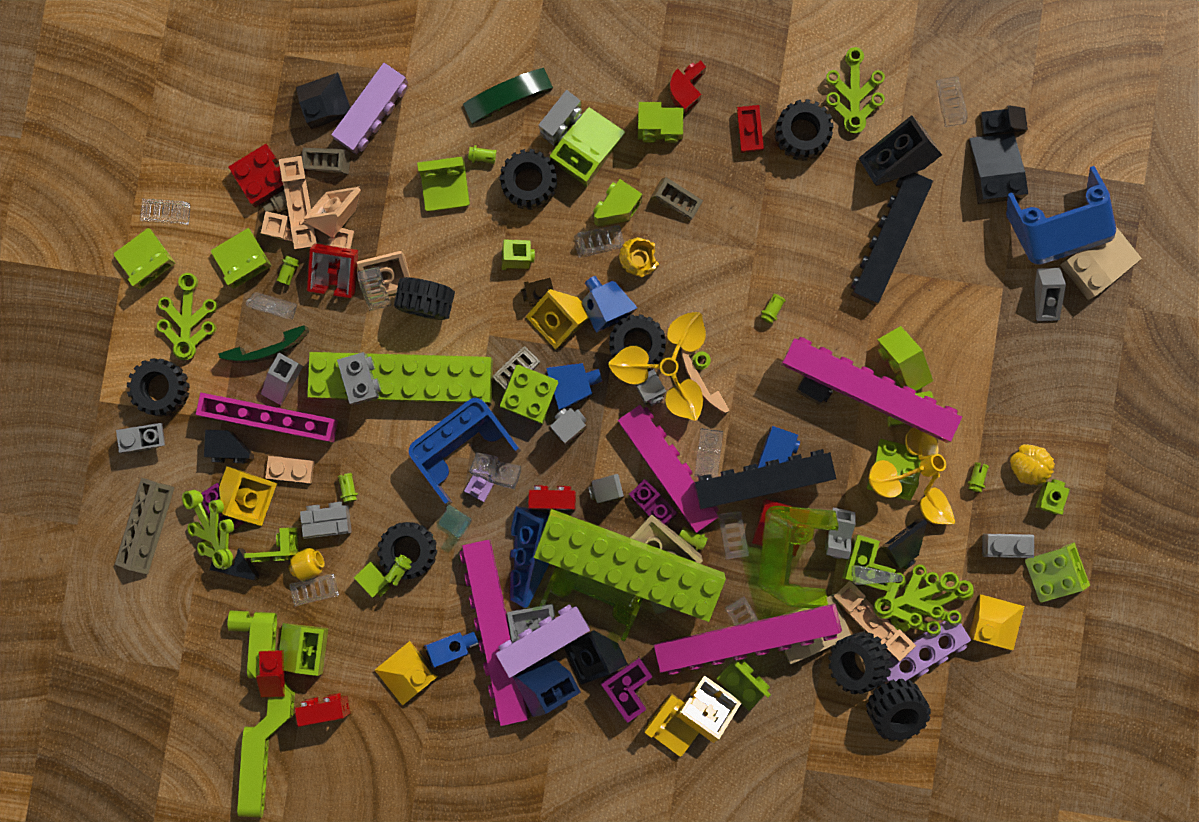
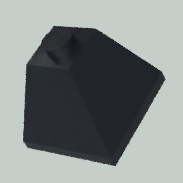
[296,72,351,129]
[881,519,927,570]
[564,630,628,685]

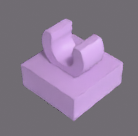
[464,471,495,502]

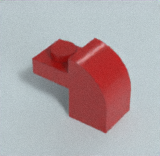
[670,60,706,114]

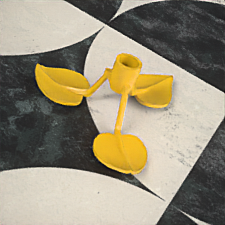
[608,312,706,421]
[868,427,955,525]

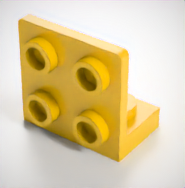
[644,693,699,757]

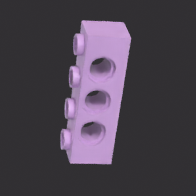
[886,616,971,683]

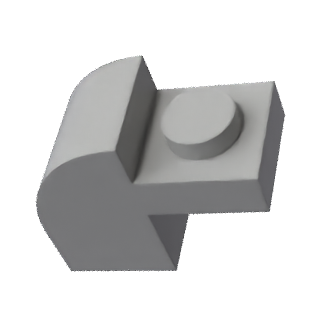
[824,508,855,559]

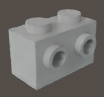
[337,352,381,406]
[550,408,587,446]

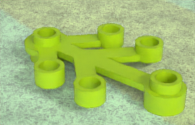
[826,47,885,134]
[157,273,218,361]
[182,490,234,569]
[873,564,959,629]
[891,572,974,636]

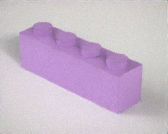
[331,63,408,155]
[496,604,590,678]

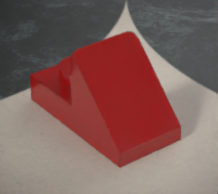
[256,650,285,697]

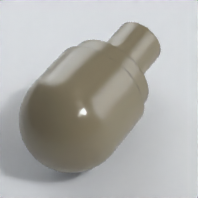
[263,191,288,213]

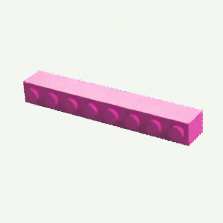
[781,337,962,443]
[460,539,529,726]
[654,604,842,675]

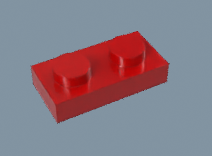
[736,105,764,153]

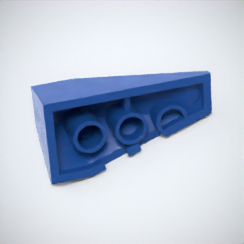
[510,506,549,608]

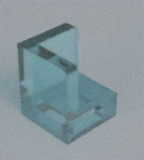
[439,504,473,538]

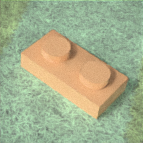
[265,456,314,484]

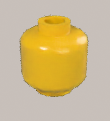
[289,548,325,581]

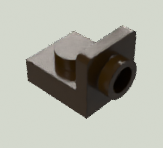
[521,277,554,307]

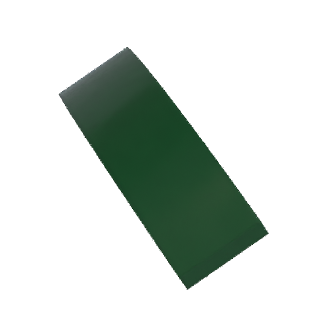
[463,68,553,125]
[218,325,309,363]

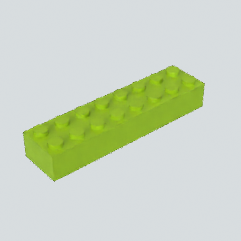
[308,352,493,404]
[534,509,726,622]

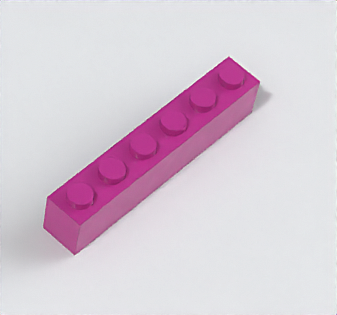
[196,392,338,443]
[618,405,719,533]

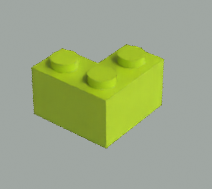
[638,102,683,143]
[877,326,933,391]
[842,535,896,592]

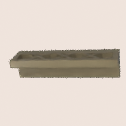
[115,478,175,574]

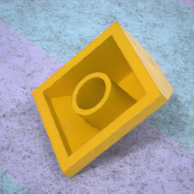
[526,289,589,349]
[219,466,277,526]
[969,594,1025,650]
[375,641,438,705]

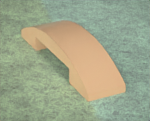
[279,156,317,249]
[261,212,354,249]
[680,347,730,414]
[834,581,916,662]

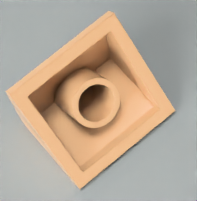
[303,187,361,238]
[357,251,410,299]

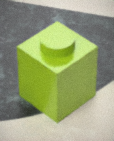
[354,561,392,598]

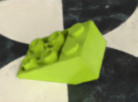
[550,107,626,187]

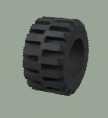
[775,99,834,161]
[500,149,557,210]
[394,277,455,320]
[609,314,666,371]
[127,358,190,417]
[377,522,437,580]
[828,632,892,694]
[866,679,931,742]

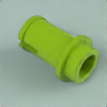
[468,145,497,164]
[276,256,299,286]
[761,294,786,324]
[693,351,711,370]
[967,462,989,493]
[338,473,358,503]
[679,526,708,551]
[385,555,412,586]

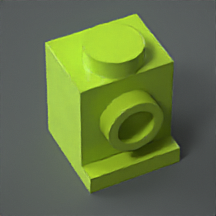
[502,239,535,270]
[1035,479,1070,515]

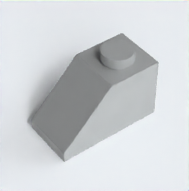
[1034,268,1066,321]
[589,474,624,504]

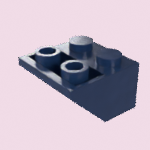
[512,655,581,717]

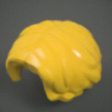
[619,237,659,278]
[1010,444,1055,485]

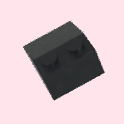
[859,115,942,186]
[969,132,1028,205]

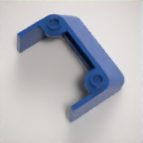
[1006,166,1116,264]
[409,398,521,505]

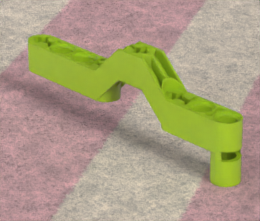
[227,610,295,818]

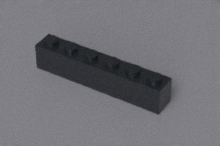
[850,173,933,306]
[694,449,836,509]

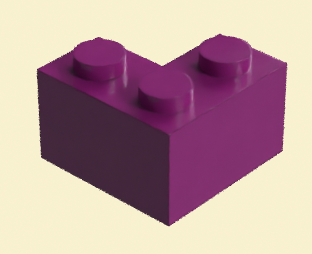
[601,657,652,723]

